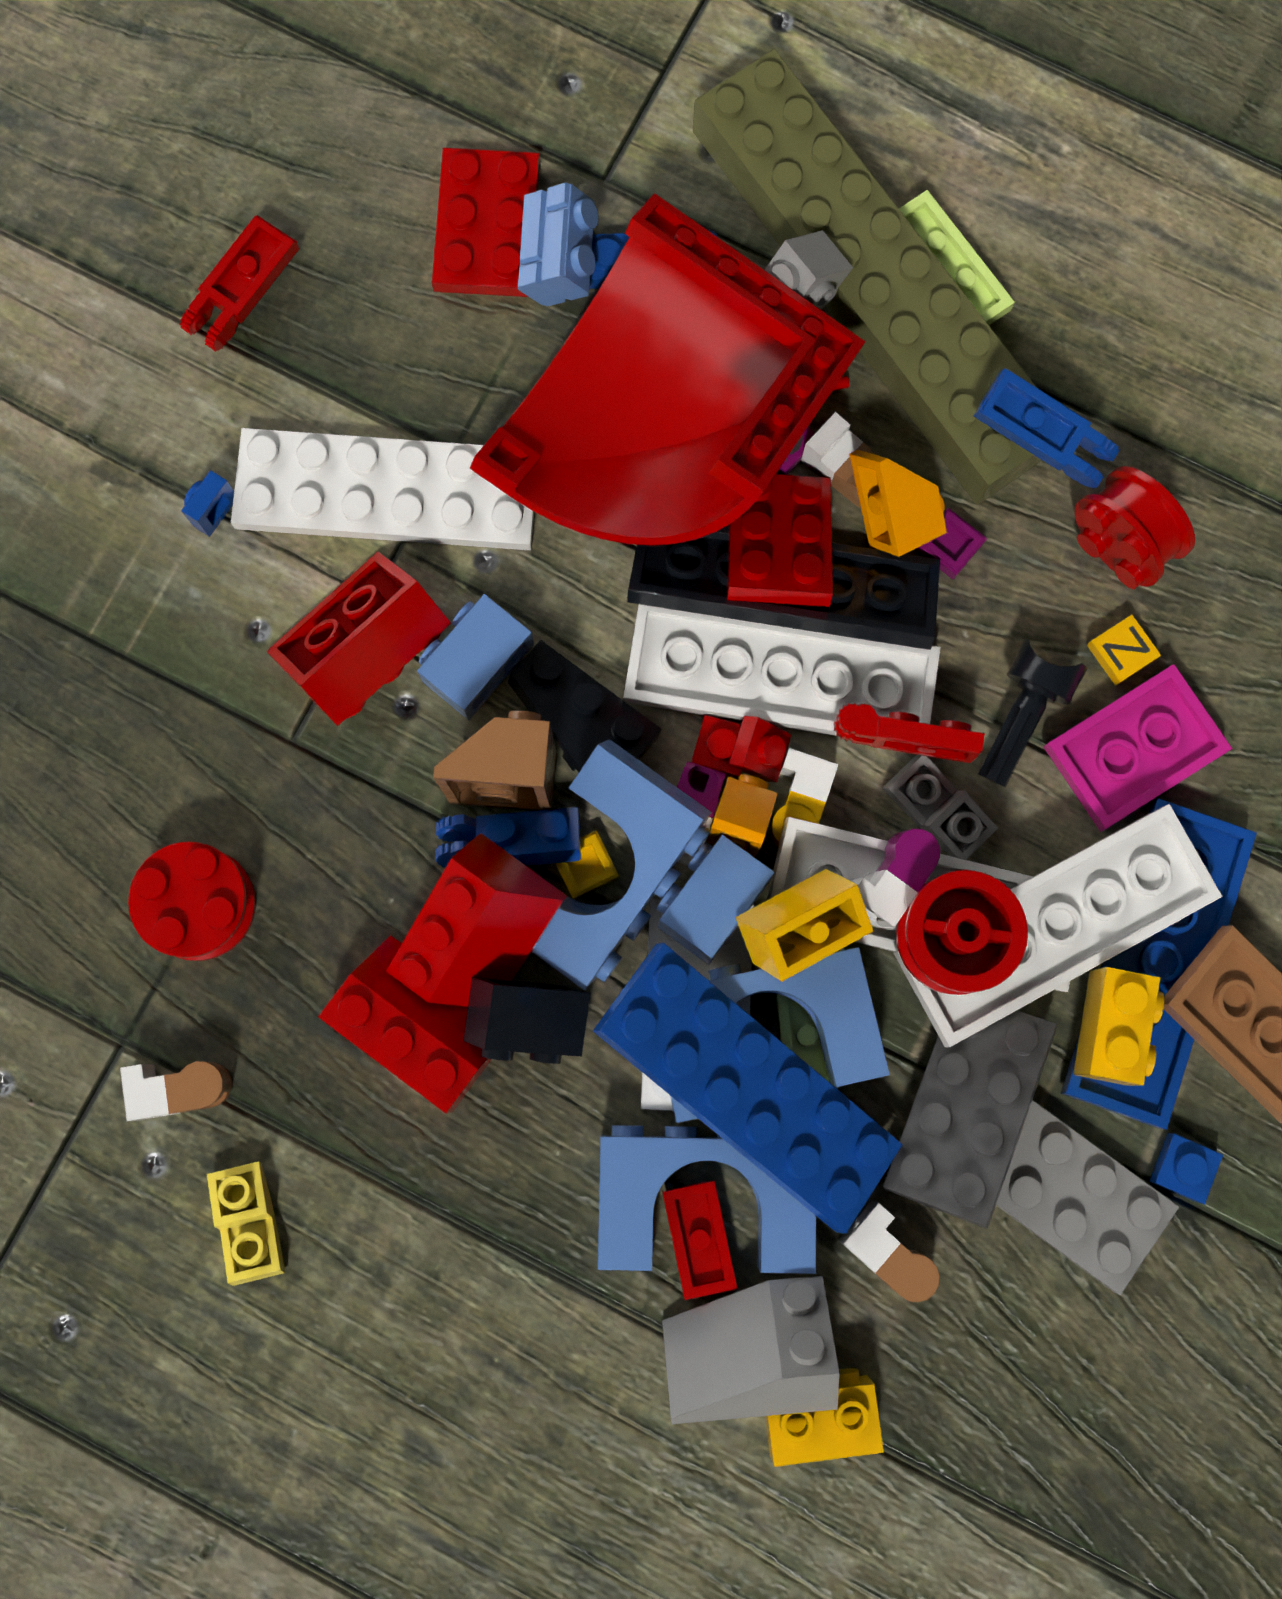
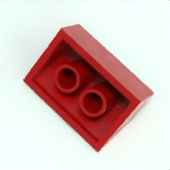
[266,552,451,726]
[386,833,567,1007]
[318,935,492,1114]

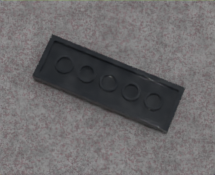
[627,526,940,650]

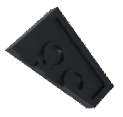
[508,640,662,772]

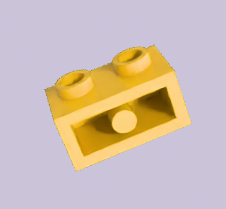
[735,869,873,982]
[1073,967,1164,1086]
[765,1368,884,1467]

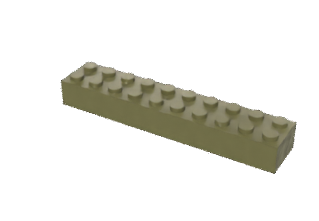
[693,49,1043,505]

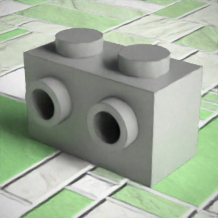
[765,230,853,310]

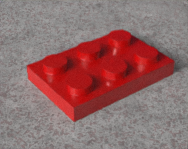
[432,148,540,297]
[727,474,833,607]

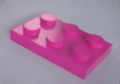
[1043,664,1233,832]

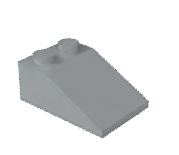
[662,1276,839,1424]

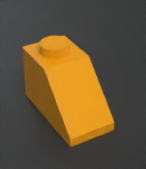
[849,450,947,557]
[707,774,778,858]

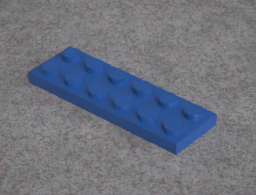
[1061,798,1257,1130]
[593,942,903,1234]

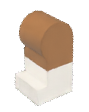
[801,412,879,509]
[120,1061,232,1121]
[838,1200,940,1302]

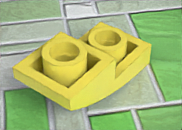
[207,1161,285,1286]

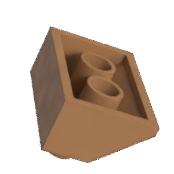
[433,711,557,811]

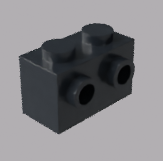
[463,977,591,1064]

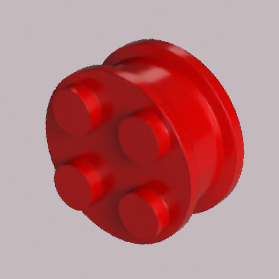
[1074,466,1195,589]
[128,842,256,961]
[896,870,1028,995]

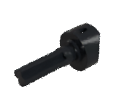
[978,639,1087,787]

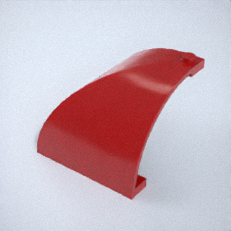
[469,193,866,546]

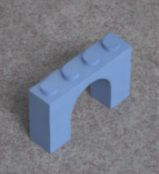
[532,739,712,990]
[670,947,890,1123]
[598,1125,816,1274]

